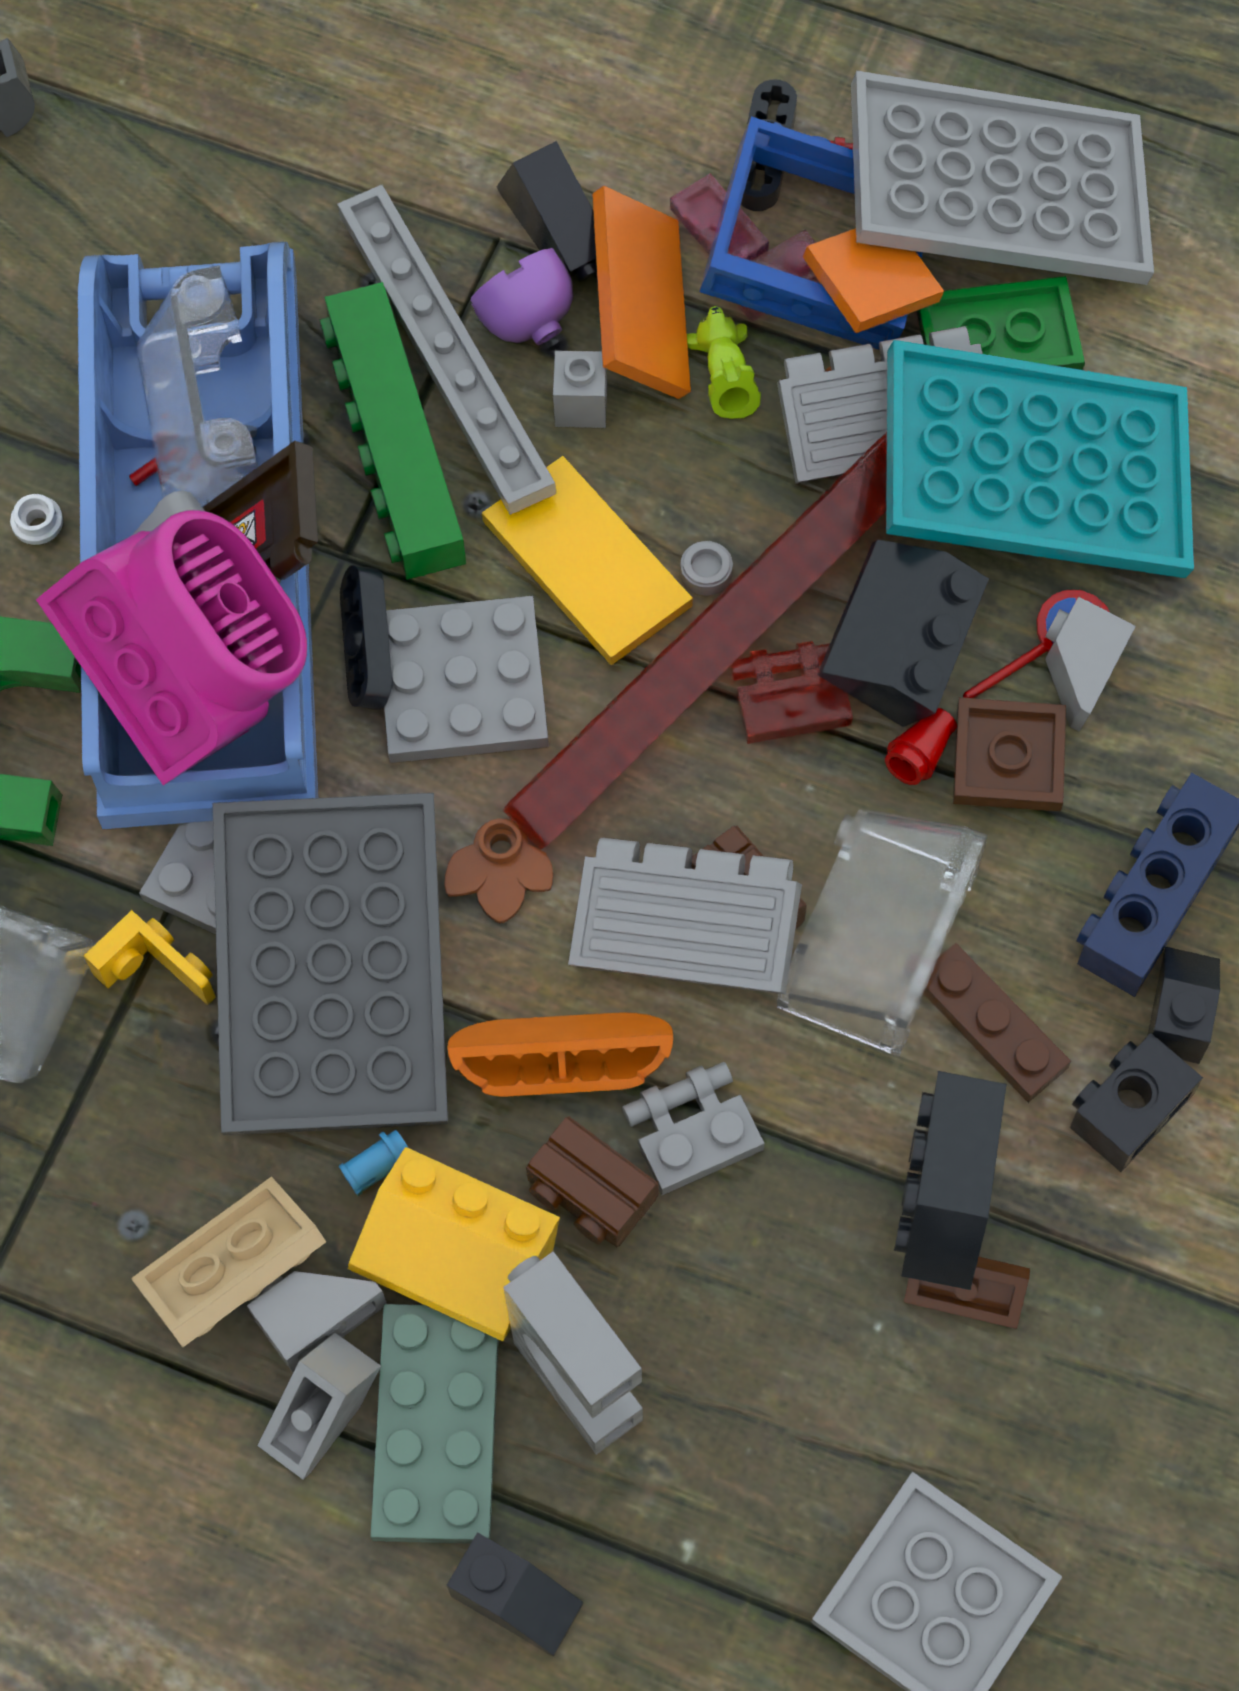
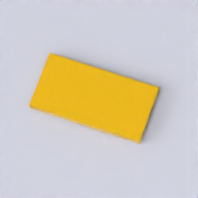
[482,456,693,665]

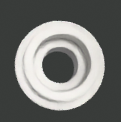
[10,494,63,545]

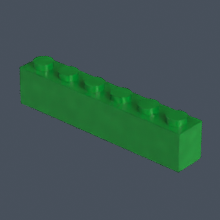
[319,282,466,580]

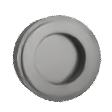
[680,541,733,596]

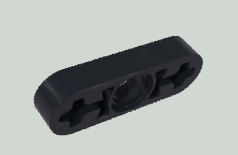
[741,79,797,211]
[340,565,392,710]

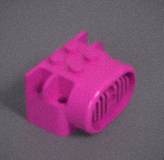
[36,510,307,786]

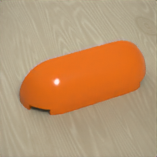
[447,1012,673,1097]

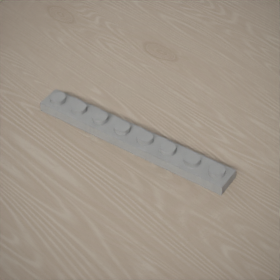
[337,185,557,515]

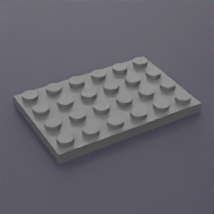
[851,71,1154,285]

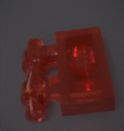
[730,641,853,744]

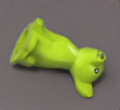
[687,306,761,419]

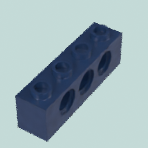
[1076,772,1239,997]

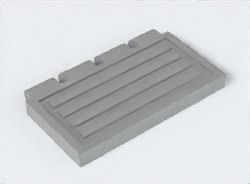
[777,326,982,484]
[568,838,802,995]

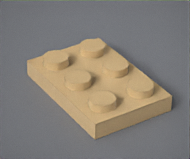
[131,1176,326,1348]

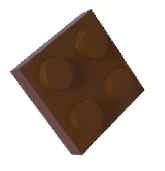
[953,697,1066,812]

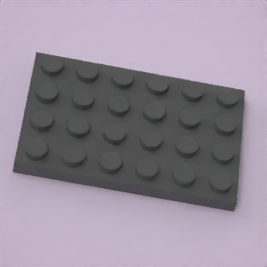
[212,793,448,1135]

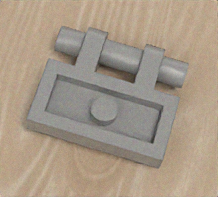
[622,1062,765,1195]

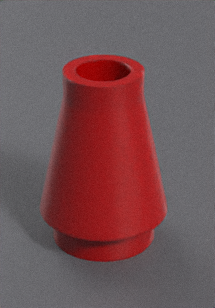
[885,708,957,785]

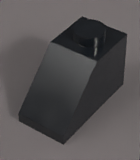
[1147,947,1220,1064]
[446,1532,584,1657]

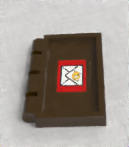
[202,441,318,583]

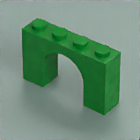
[0,616,81,846]

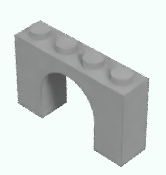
[503,1252,643,1455]

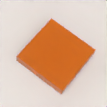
[803,228,944,333]

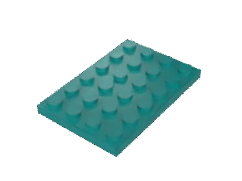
[886,340,1194,578]

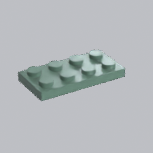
[371,1304,499,1544]

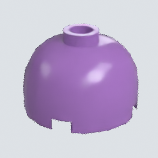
[470,248,573,345]

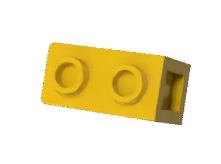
[84,910,216,1005]

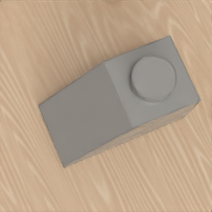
[1045,597,1136,731]
[247,1271,387,1373]
[257,1333,381,1480]

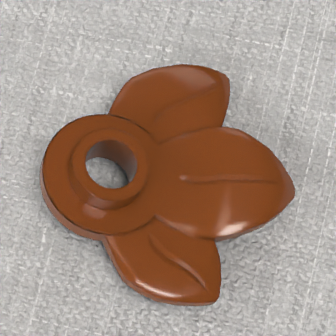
[444,818,553,924]

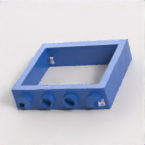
[699,116,923,350]

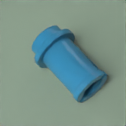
[338,1130,408,1196]

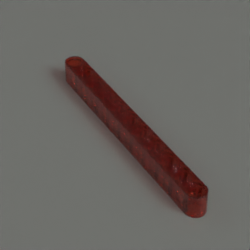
[503,432,887,850]

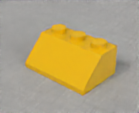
[348,1147,560,1341]

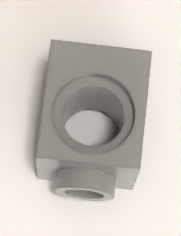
[553,351,607,428]

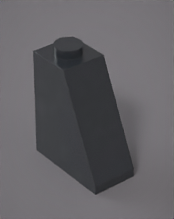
[496,141,597,282]

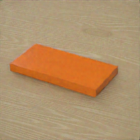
[592,186,691,399]

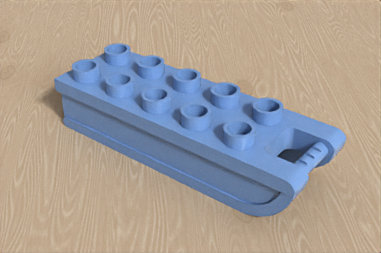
[78,242,318,829]

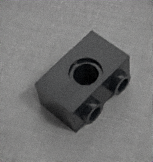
[1070,1033,1203,1172]

